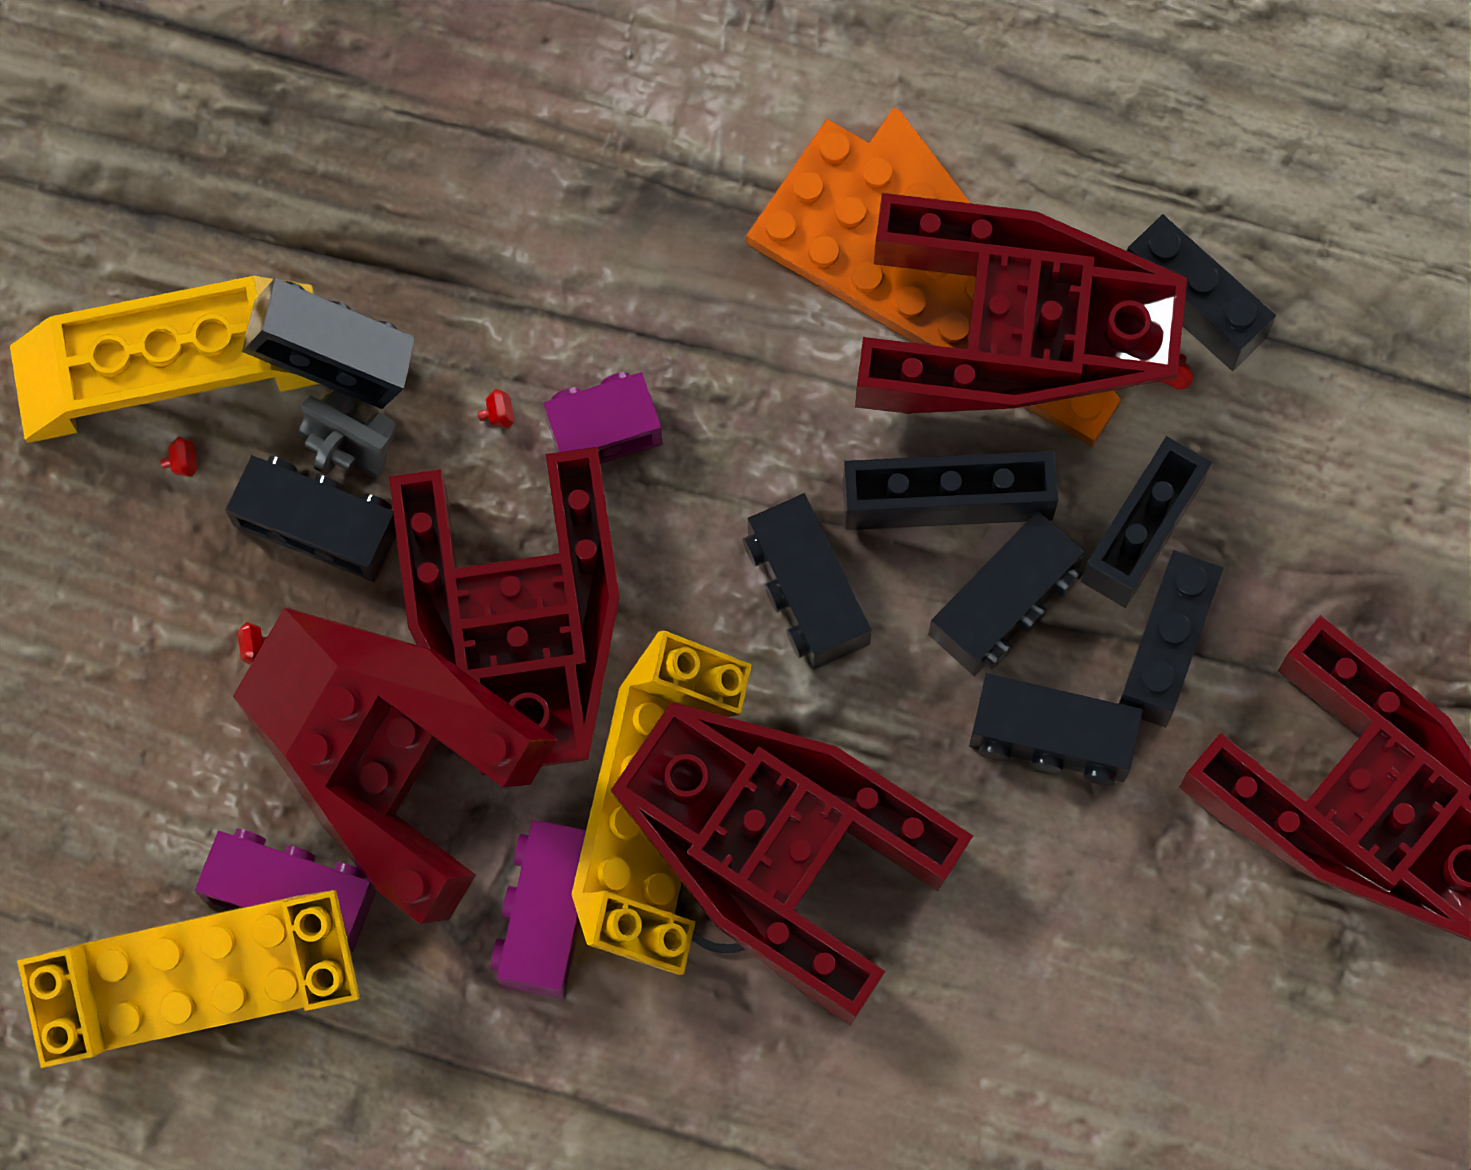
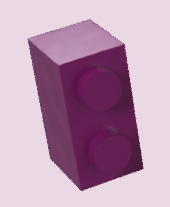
[543,372,663,464]

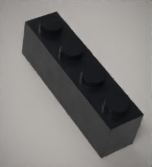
[843,451,1058,530]

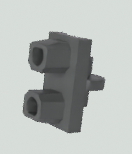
[299,389,395,480]

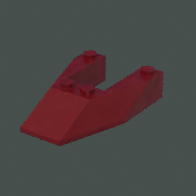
[855,193,1187,414]
[389,447,620,776]
[233,608,558,924]
[1179,615,1471,941]
[611,702,974,1026]

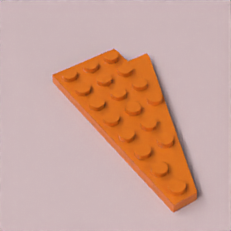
[746,107,1121,447]

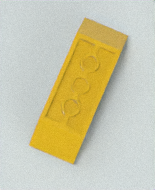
[10,276,319,443]
[571,630,752,975]
[17,890,360,1068]

